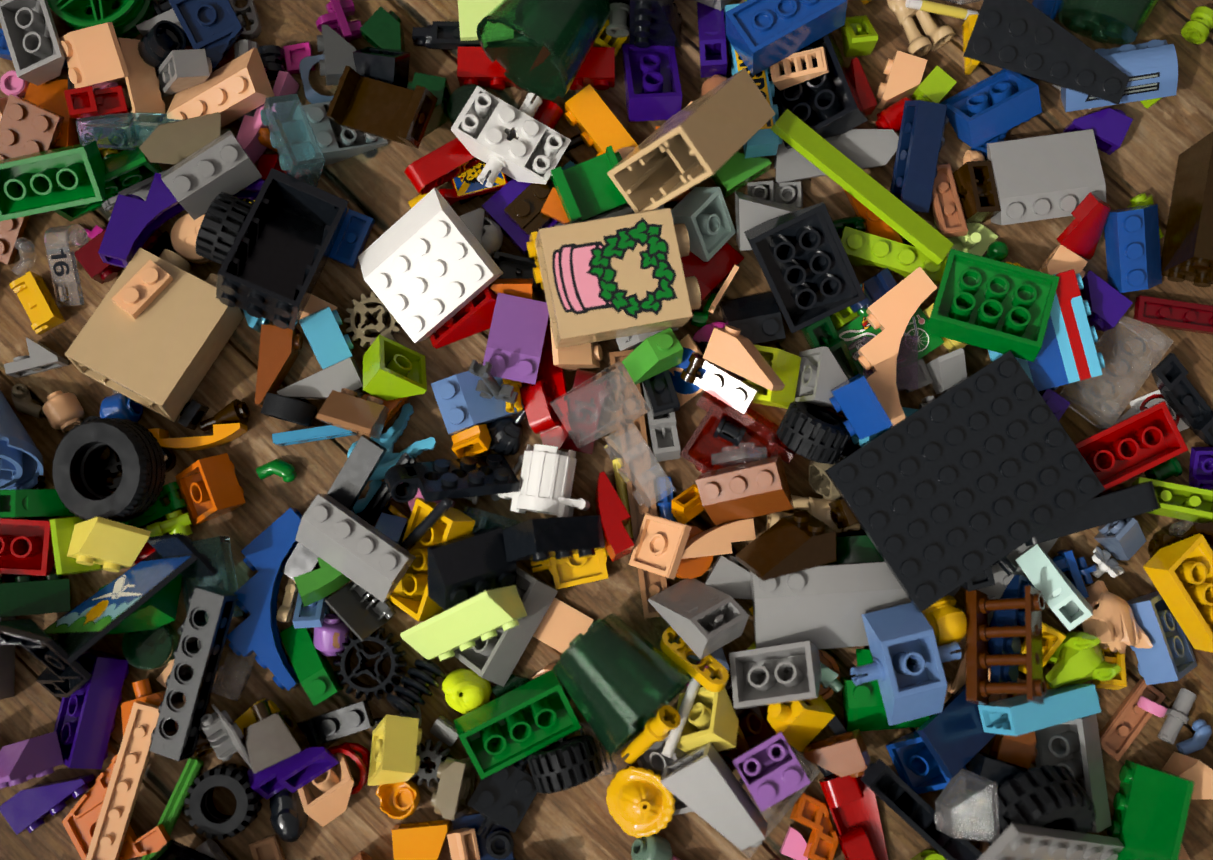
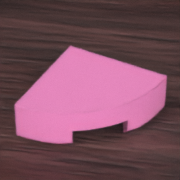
[780,826,808,860]

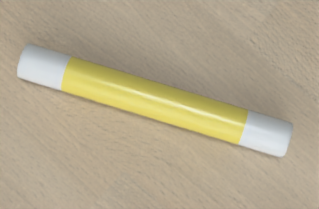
[905,0,978,20]

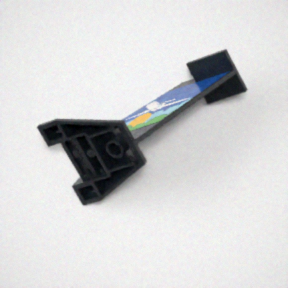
[0,533,218,697]

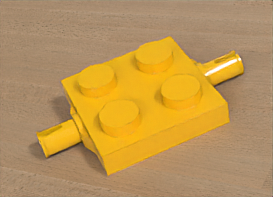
[531,548,609,590]

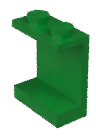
[550,146,628,224]

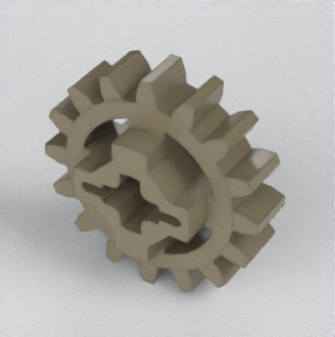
[344,291,402,349]

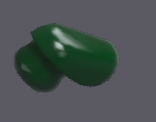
[833,216,867,233]

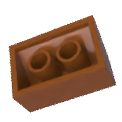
[696,455,794,525]

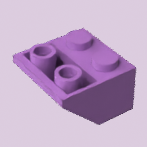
[0,731,64,789]
[732,731,811,812]

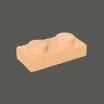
[112,260,173,319]

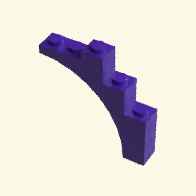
[98,172,265,268]

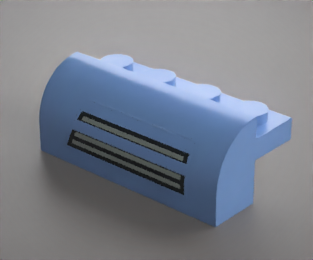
[1061,40,1178,112]

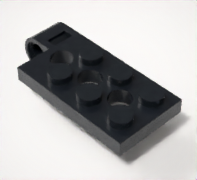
[384,454,520,503]

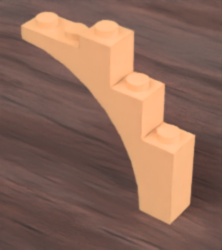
[857,267,938,427]

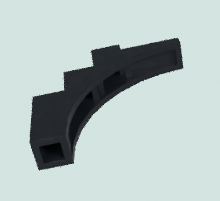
[860,758,982,860]

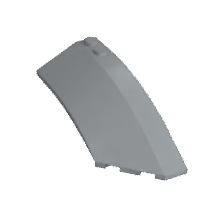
[750,561,962,649]

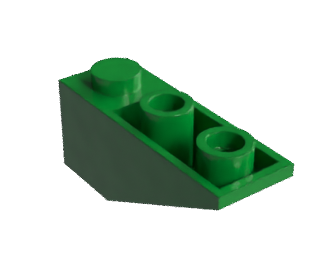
[0,489,75,517]

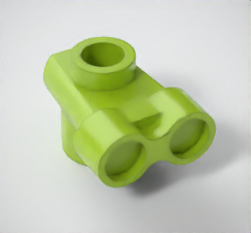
[147,509,193,537]

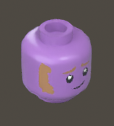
[313,613,350,656]

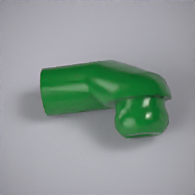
[256,459,297,482]

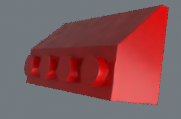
[1075,401,1188,493]
[0,518,55,576]

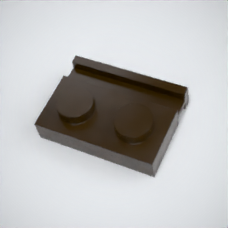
[504,180,555,237]

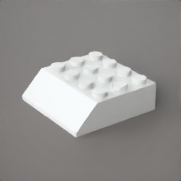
[358,188,503,343]

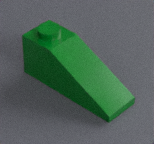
[279,625,344,706]

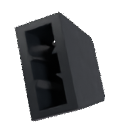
[353,47,410,88]

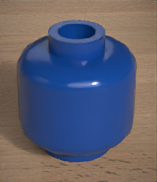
[99,393,143,423]

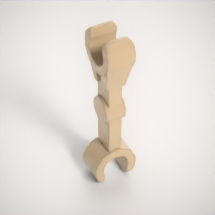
[276,577,298,623]

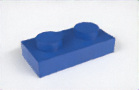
[329,209,375,269]

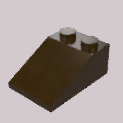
[736,511,836,581]

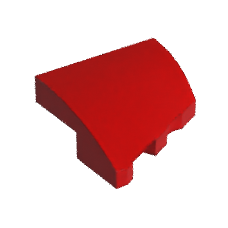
[1057,192,1111,260]

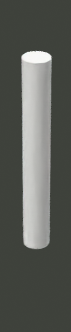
[662,677,701,758]

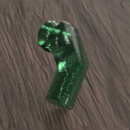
[491,674,530,698]

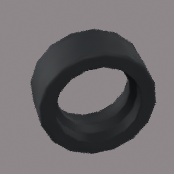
[261,393,317,427]

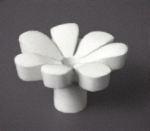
[1092,547,1125,578]

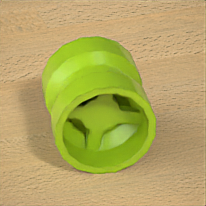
[1181,6,1213,44]

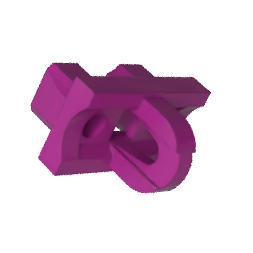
[316,0,362,43]

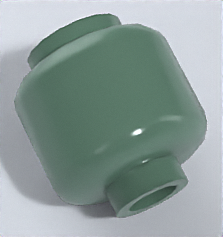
[631,834,672,860]

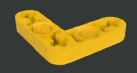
[660,626,729,692]

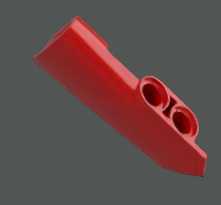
[520,319,573,450]
[819,774,889,860]

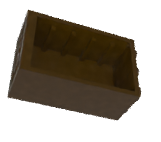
[1161,132,1213,287]

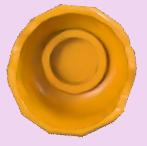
[376,779,420,820]

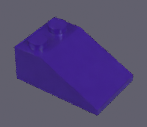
[622,44,682,122]

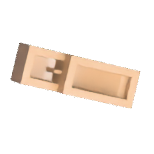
[681,518,756,559]

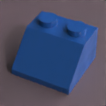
[829,374,893,440]
[885,729,968,794]

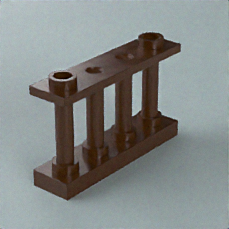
[966,586,1047,705]

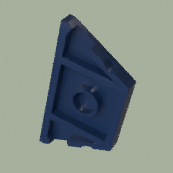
[168,0,244,72]

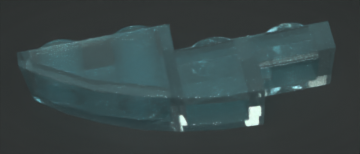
[75,113,179,150]

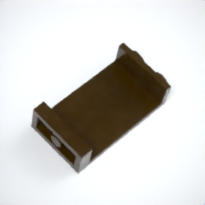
[326,66,438,149]

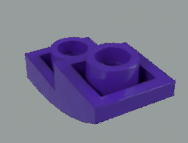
[1189,447,1213,491]

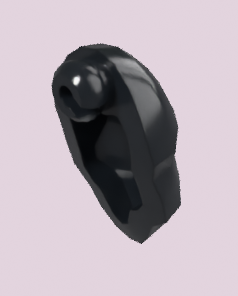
[269,788,308,842]

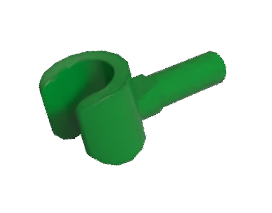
[691,293,716,327]

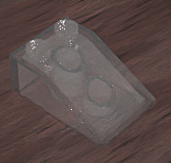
[550,361,651,449]

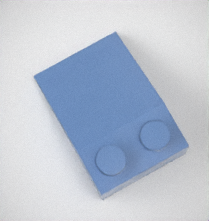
[431,371,524,436]

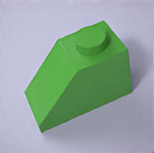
[711,152,772,198]
[622,327,683,385]

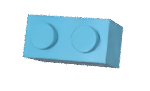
[299,307,354,369]

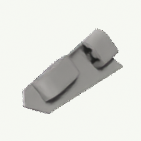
[774,129,899,184]

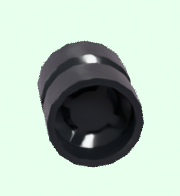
[138,20,186,68]

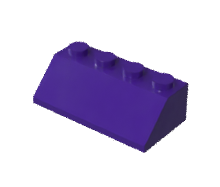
[54,648,129,769]

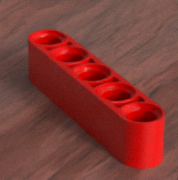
[404,138,482,195]

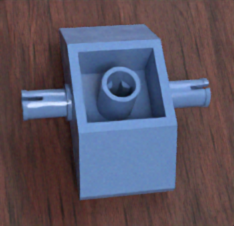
[850,602,962,726]

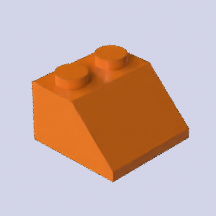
[175,453,246,526]

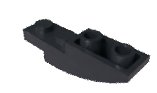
[297,700,375,747]

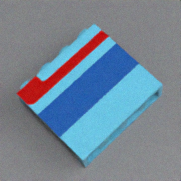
[988,269,1105,391]

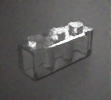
[603,421,676,509]

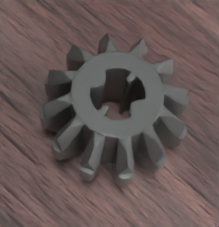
[411,739,450,787]

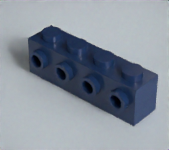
[890,100,947,213]

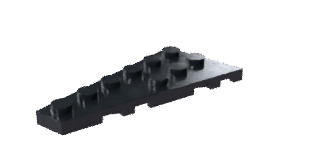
[963,0,1130,104]

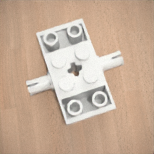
[451,86,571,188]

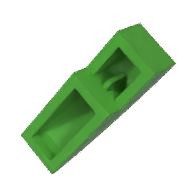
[294,558,351,607]

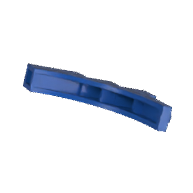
[227,507,303,691]

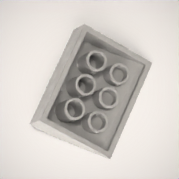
[987,129,1106,226]

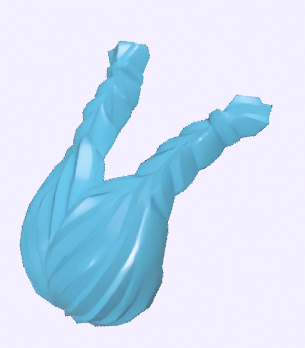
[347,403,436,481]

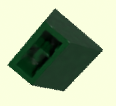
[407,72,453,137]

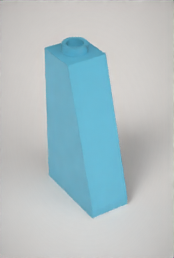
[978,683,1101,736]

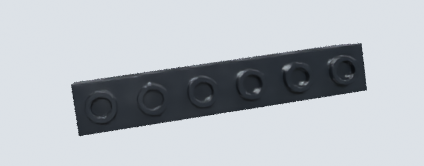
[149,586,238,761]

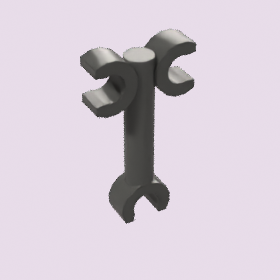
[469,359,518,403]

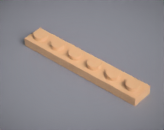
[86,700,159,860]

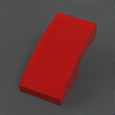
[64,86,129,118]

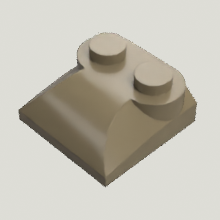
[431,757,477,821]

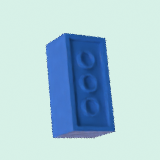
[725,0,848,76]

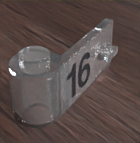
[44,224,88,307]

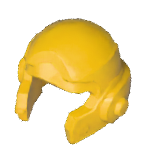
[922,594,967,647]

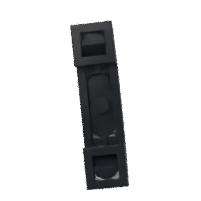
[1151,353,1213,447]

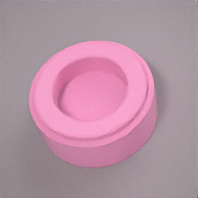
[0,71,29,98]
[1137,696,1168,718]

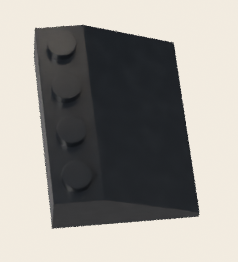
[768,33,868,149]
[744,202,866,333]

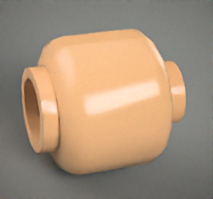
[42,390,85,432]

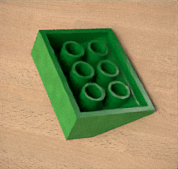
[926,249,1060,362]
[1107,760,1194,860]

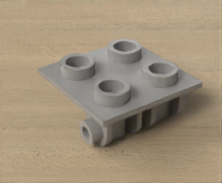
[200,704,252,769]

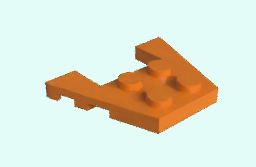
[62,754,171,860]

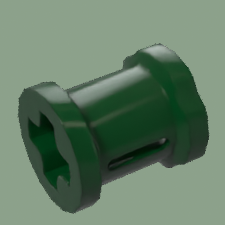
[1144,457,1182,481]

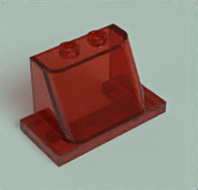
[680,391,795,473]

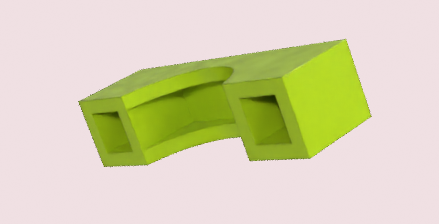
[839,226,948,286]

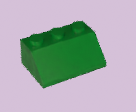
[840,676,929,732]

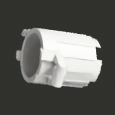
[497,444,590,517]

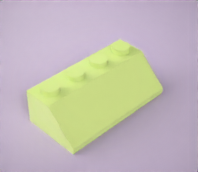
[400,585,528,662]

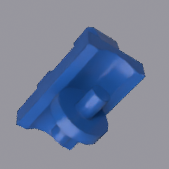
[1051,549,1097,598]

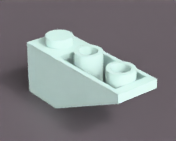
[1015,544,1093,631]

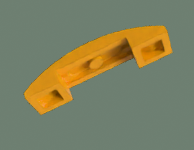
[148,423,248,450]

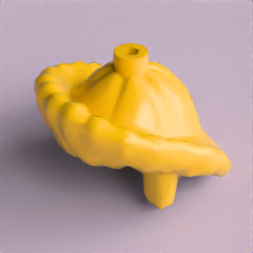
[606,766,676,838]

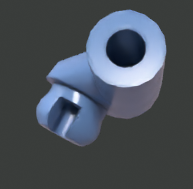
[1176,719,1212,755]

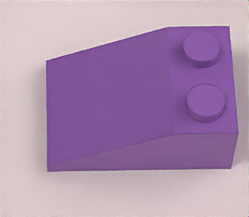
[483,293,549,385]

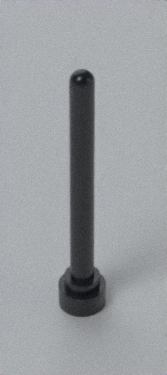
[400,497,453,551]

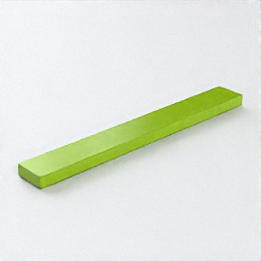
[770,109,954,265]

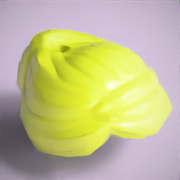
[442,668,492,714]

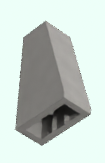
[660,742,768,851]

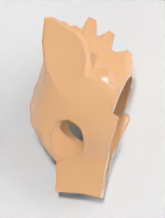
[1082,580,1153,654]

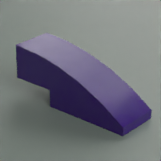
[247,747,339,799]

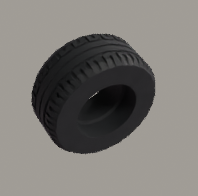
[52,418,166,522]

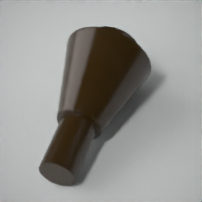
[200,399,250,432]

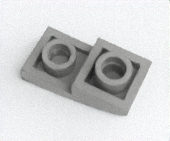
[747,181,803,208]

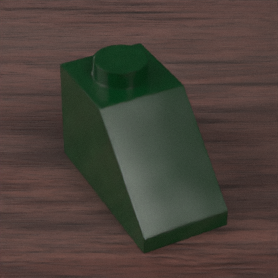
[360,6,405,52]

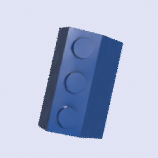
[940,69,1042,148]
[1104,204,1162,293]

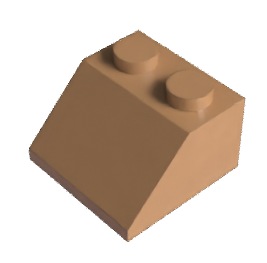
[316,388,389,440]

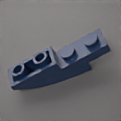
[988,575,1035,683]

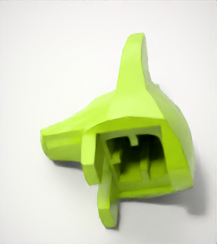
[1045,631,1121,689]

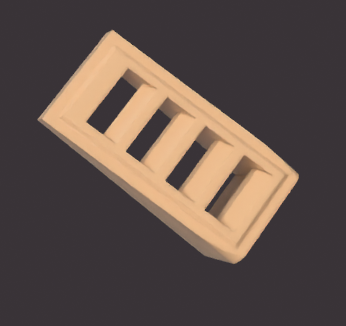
[770,47,829,91]

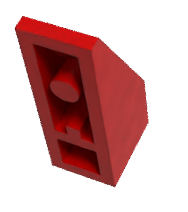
[429,284,497,349]

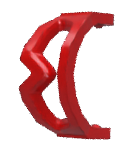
[328,742,370,795]

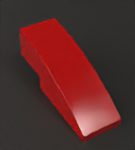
[595,471,635,562]

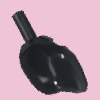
[487,408,526,456]

